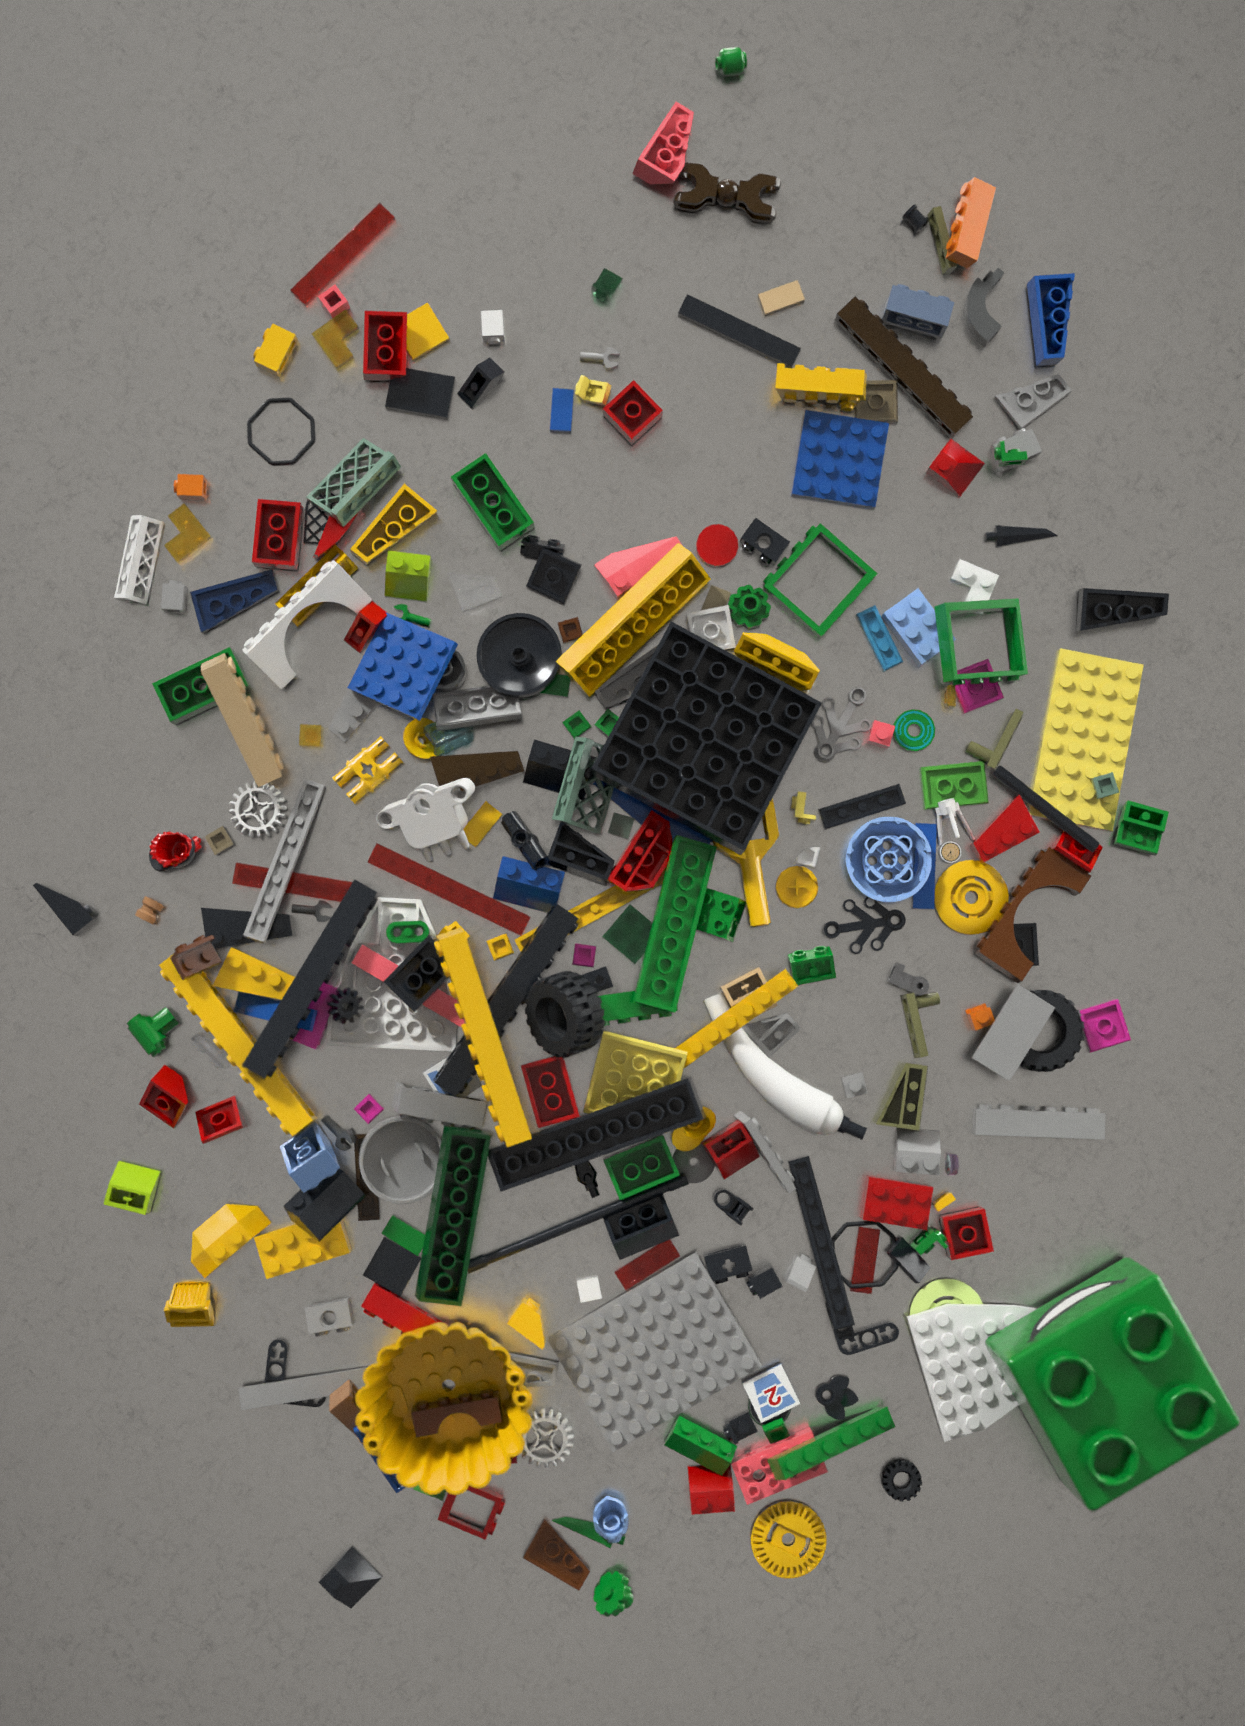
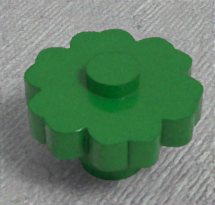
[728,585,771,629]
[593,1571,634,1617]

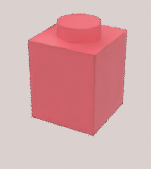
[318,285,350,320]
[867,720,895,749]

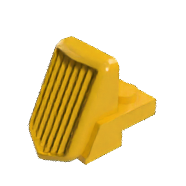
[164,1281,215,1327]

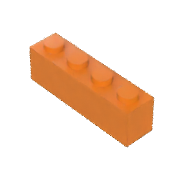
[946,177,996,268]

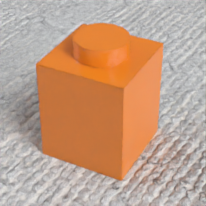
[174,474,207,500]

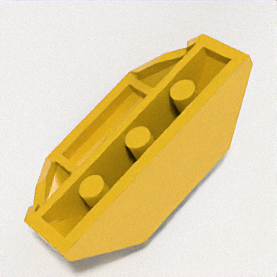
[734,632,820,691]
[191,1204,272,1278]

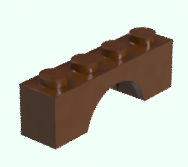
[411,1389,503,1437]

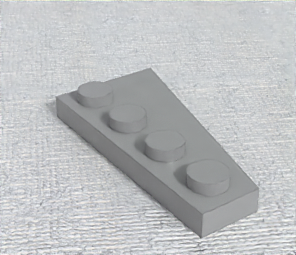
[733,1111,796,1193]
[509,1353,559,1387]

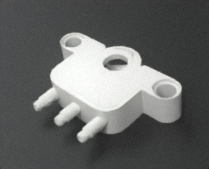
[376,778,475,862]

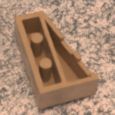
[329,1379,363,1445]

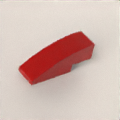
[313,513,358,559]

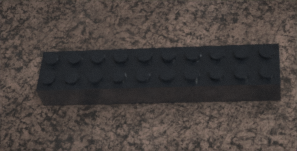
[488,1077,706,1192]

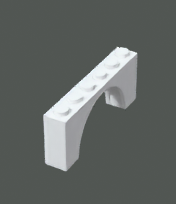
[242,560,372,690]

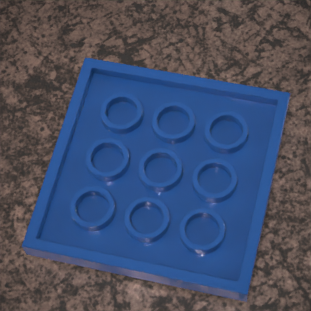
[791,410,889,508]
[347,612,458,721]

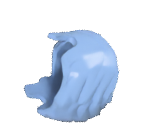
[593,1496,629,1543]

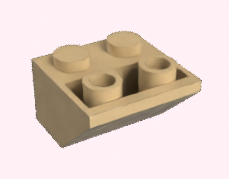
[720,967,778,1017]

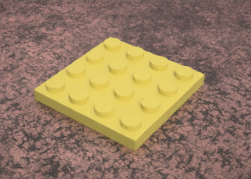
[583,1031,688,1114]

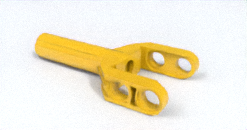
[713,798,779,927]

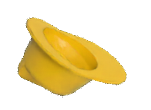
[672,1107,716,1151]

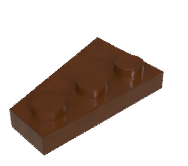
[523,1518,590,1591]

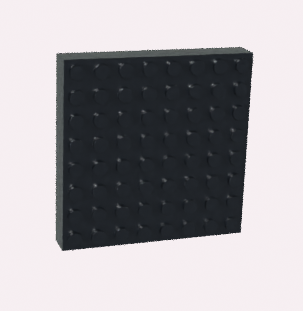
[589,621,822,855]

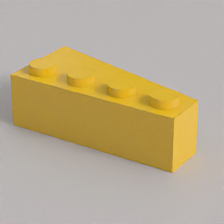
[776,363,867,403]

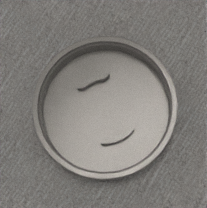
[359,1116,441,1204]

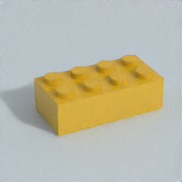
[254,1219,352,1279]

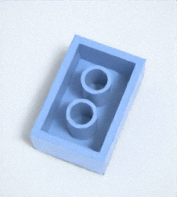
[881,588,956,668]

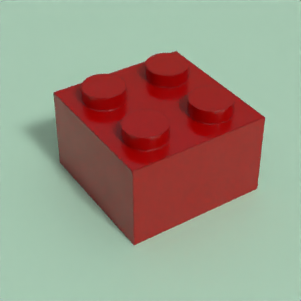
[603,380,663,445]
[939,1207,994,1260]

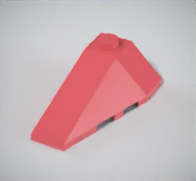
[632,102,694,185]
[594,537,682,601]

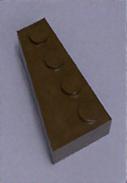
[430,751,525,793]

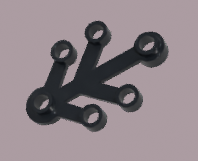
[823,897,906,954]

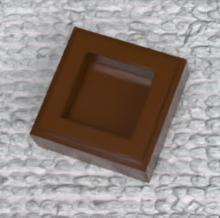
[557,617,583,644]

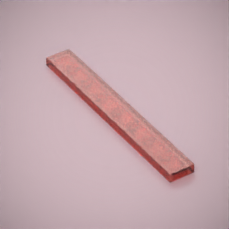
[368,843,531,936]

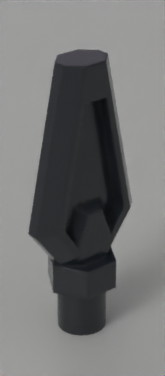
[575,1161,600,1198]

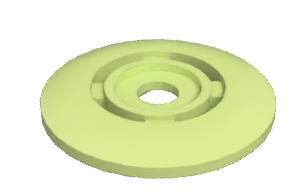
[909,1278,983,1316]

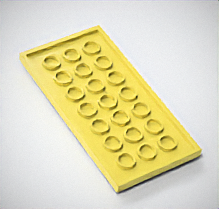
[1028,648,1144,831]

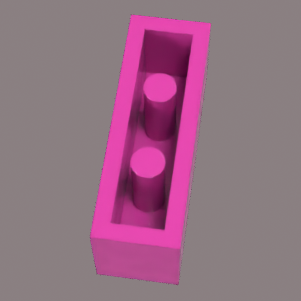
[293,983,338,1050]

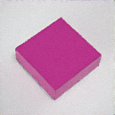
[572,944,596,968]
[354,1094,384,1124]

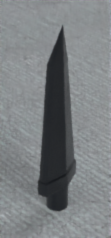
[985,525,1058,547]

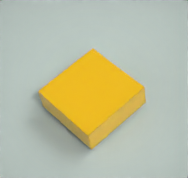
[486,933,514,961]
[932,1192,956,1212]

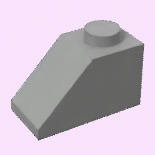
[783,1254,816,1292]

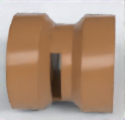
[135,896,164,925]

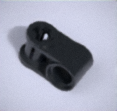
[712,1188,754,1226]

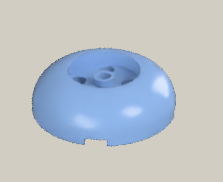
[846,817,932,902]

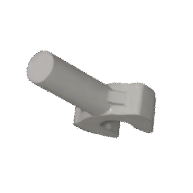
[580,347,620,370]

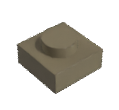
[204,826,235,855]

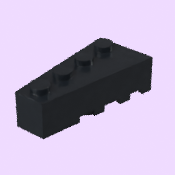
[1076,588,1169,631]
[201,908,296,950]

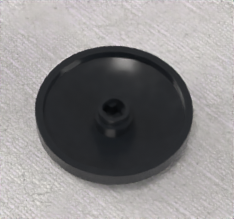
[476,613,562,698]

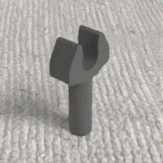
[291,900,332,922]
[321,1115,356,1151]

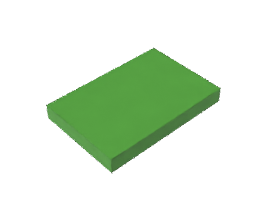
[920,761,989,810]

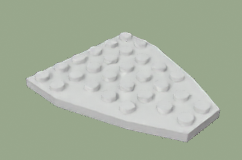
[326,897,457,1052]
[906,1304,1037,1442]

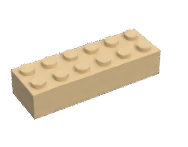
[201,653,284,787]

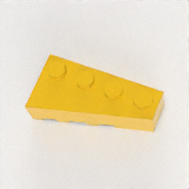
[350,483,437,565]
[213,947,296,1000]

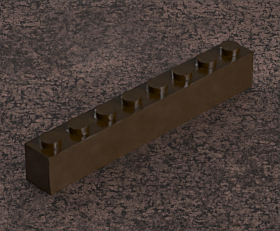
[835,296,973,439]

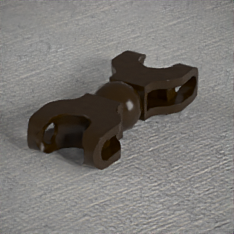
[673,163,781,222]

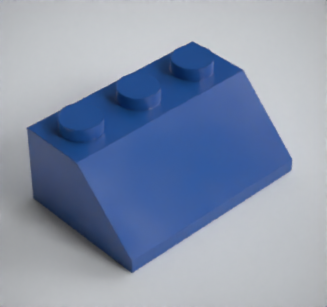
[493,856,566,913]

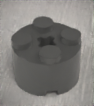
[436,650,467,692]

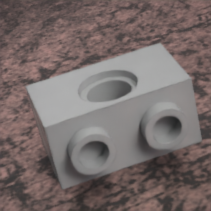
[304,1298,354,1337]

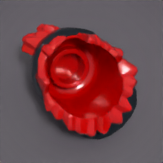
[149,831,202,872]

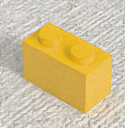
[253,323,298,377]

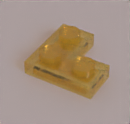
[311,309,359,369]
[164,503,212,563]

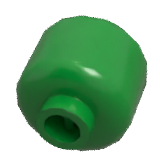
[715,47,747,76]

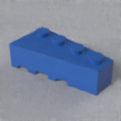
[1027,273,1075,366]

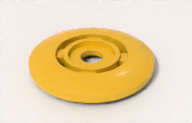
[934,860,1009,935]
[751,1501,827,1578]

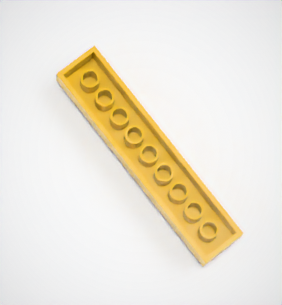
[434,928,532,1147]
[159,954,318,1136]

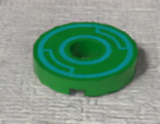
[893,709,936,752]

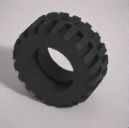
[525,971,605,1058]
[1019,990,1085,1072]

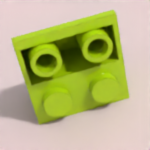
[104,1160,161,1215]

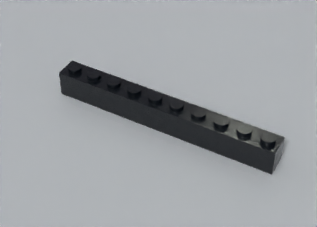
[242,879,378,1080]
[433,903,579,1097]

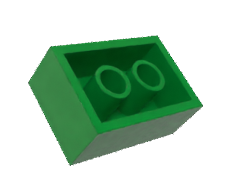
[603,1134,680,1200]

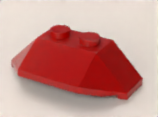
[607,810,673,892]

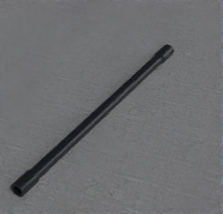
[468,1173,689,1274]

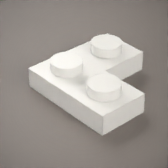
[951,559,999,615]

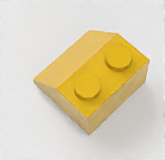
[507,1298,546,1349]

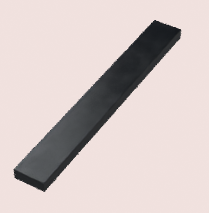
[788,1156,855,1330]

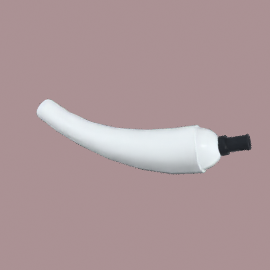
[704,993,867,1140]

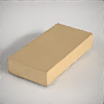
[758,280,805,315]

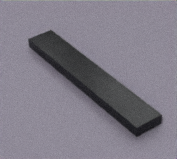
[678,294,801,368]

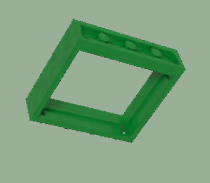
[763,523,878,640]
[934,598,1028,686]

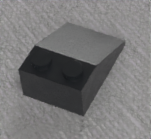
[383,935,450,1012]

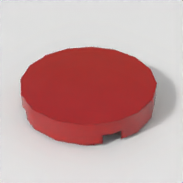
[696,524,738,567]

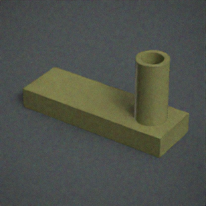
[927,206,958,275]
[966,709,1024,772]
[900,992,940,1058]

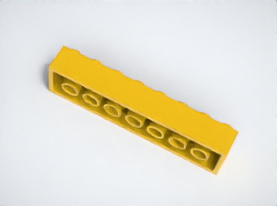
[556,543,711,697]

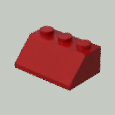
[363,311,407,381]

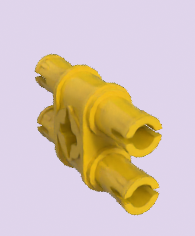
[332,736,403,804]

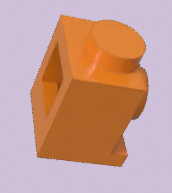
[965,1003,995,1030]

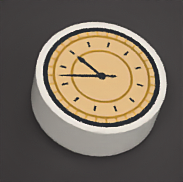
[939,841,961,863]

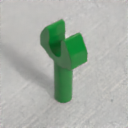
[394,604,431,627]

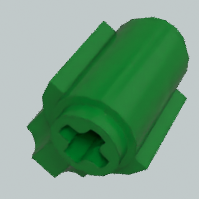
[127,1007,179,1058]

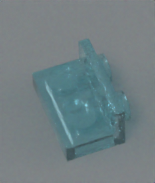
[423,722,474,756]

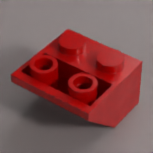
[701,1120,760,1180]

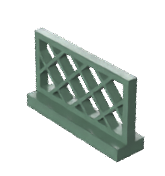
[306,438,401,527]
[552,737,614,834]

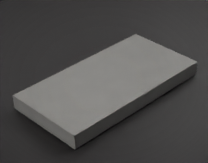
[433,685,522,731]
[972,984,1055,1081]

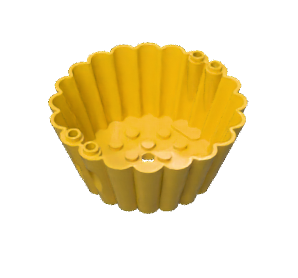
[356,1322,532,1495]

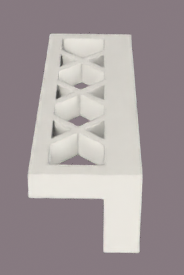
[114,515,164,604]

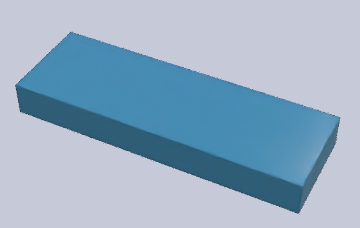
[856,605,903,672]

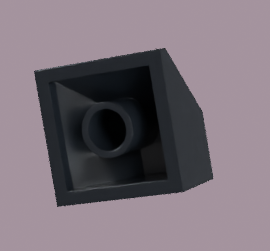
[318,1546,382,1609]

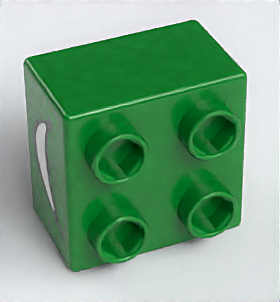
[985,1257,1240,1512]

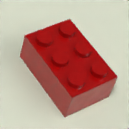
[252,499,303,570]
[521,1056,580,1128]
[860,1175,934,1230]

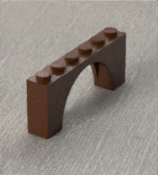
[975,847,1091,983]

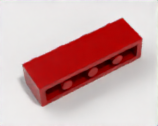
[361,1283,450,1335]

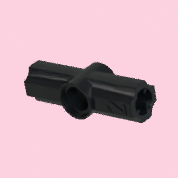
[501,811,549,870]

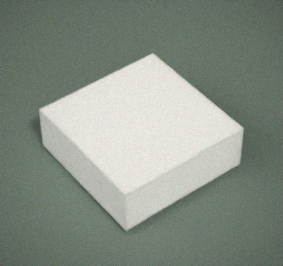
[577,1276,602,1303]

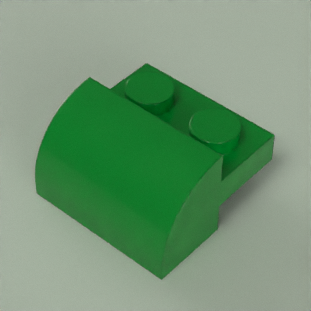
[1114,800,1169,856]

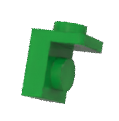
[994,441,1028,467]

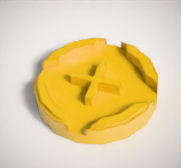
[775,866,818,908]

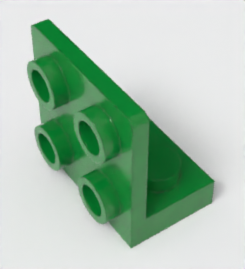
[696,888,746,942]

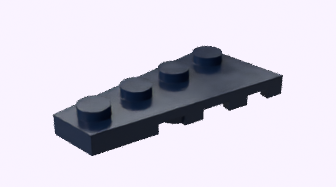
[190,569,279,634]

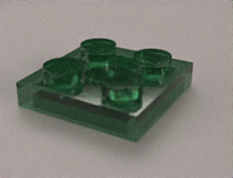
[602,904,652,964]

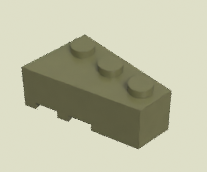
[876,1063,928,1131]

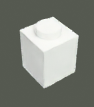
[481,310,504,344]

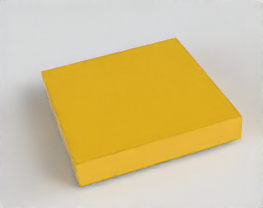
[407,302,450,361]

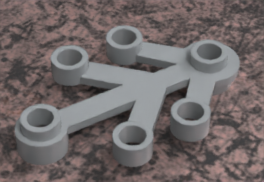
[811,687,872,762]

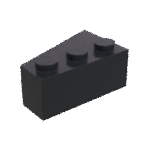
[547,822,615,886]

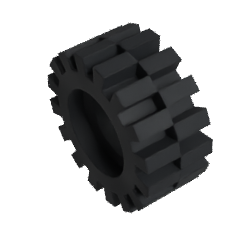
[881,1459,922,1502]

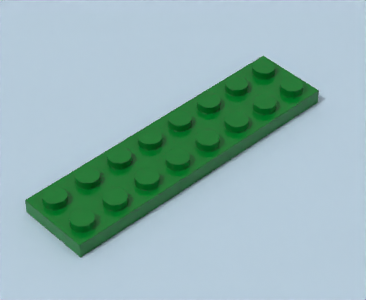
[633,835,717,1013]

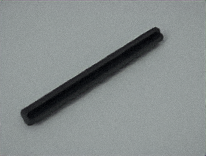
[993,765,1100,852]

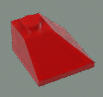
[926,439,985,497]
[139,1064,188,1129]

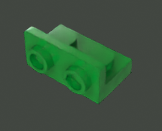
[788,946,836,985]
[909,1227,948,1255]

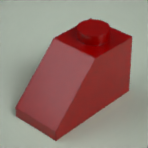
[344,601,387,653]

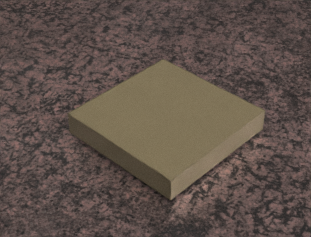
[855,380,898,424]

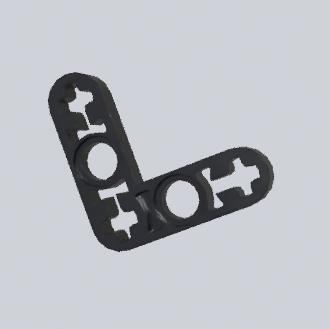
[825,1300,899,1355]
[264,1338,327,1407]

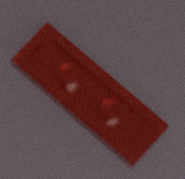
[850,1226,880,1294]
[614,1239,680,1290]

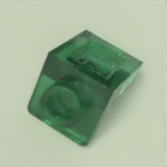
[592,268,623,302]

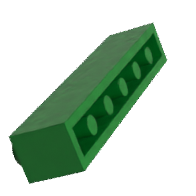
[767,1407,895,1480]

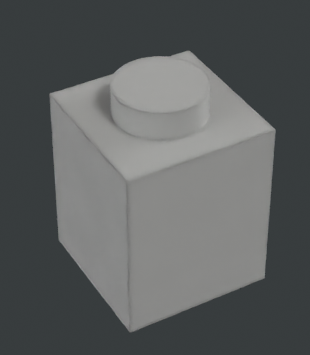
[161,580,188,613]

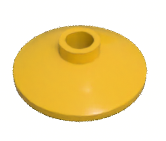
[403,718,444,759]

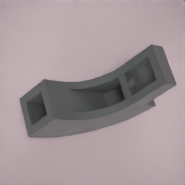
[964,267,1004,347]

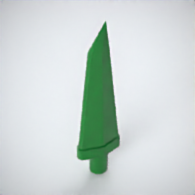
[551,1517,625,1548]

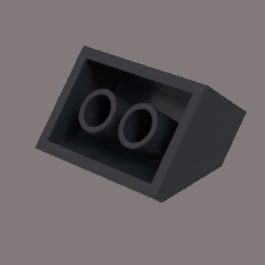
[523,739,596,800]
[284,1168,365,1242]
[603,1194,680,1260]

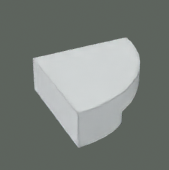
[794,847,820,869]

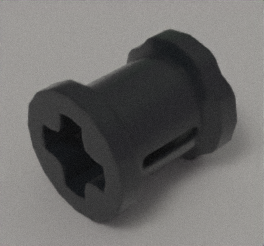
[902,204,930,233]

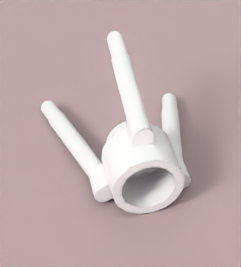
[935,798,975,845]

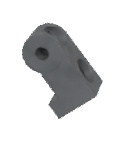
[886,962,929,995]

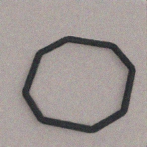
[247,397,315,465]
[832,1221,898,1289]

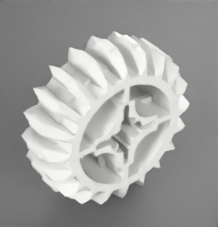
[229,781,287,839]
[522,1408,574,1469]

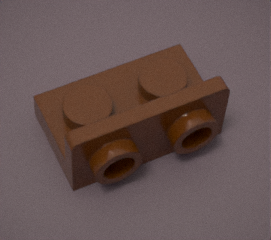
[170,935,221,980]

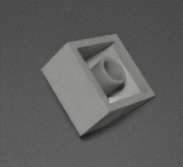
[893,1127,941,1175]

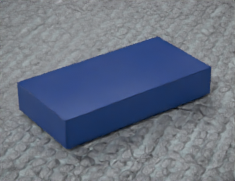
[550,388,574,433]

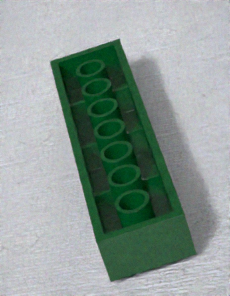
[415,1125,491,1307]

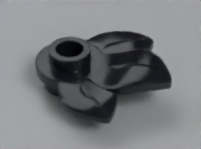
[816,1376,859,1420]

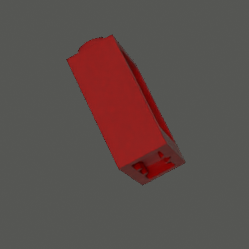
[437,1485,505,1540]

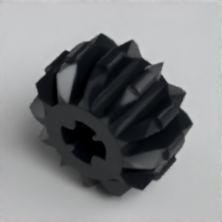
[326,987,364,1024]

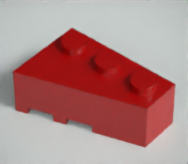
[970,795,1040,864]

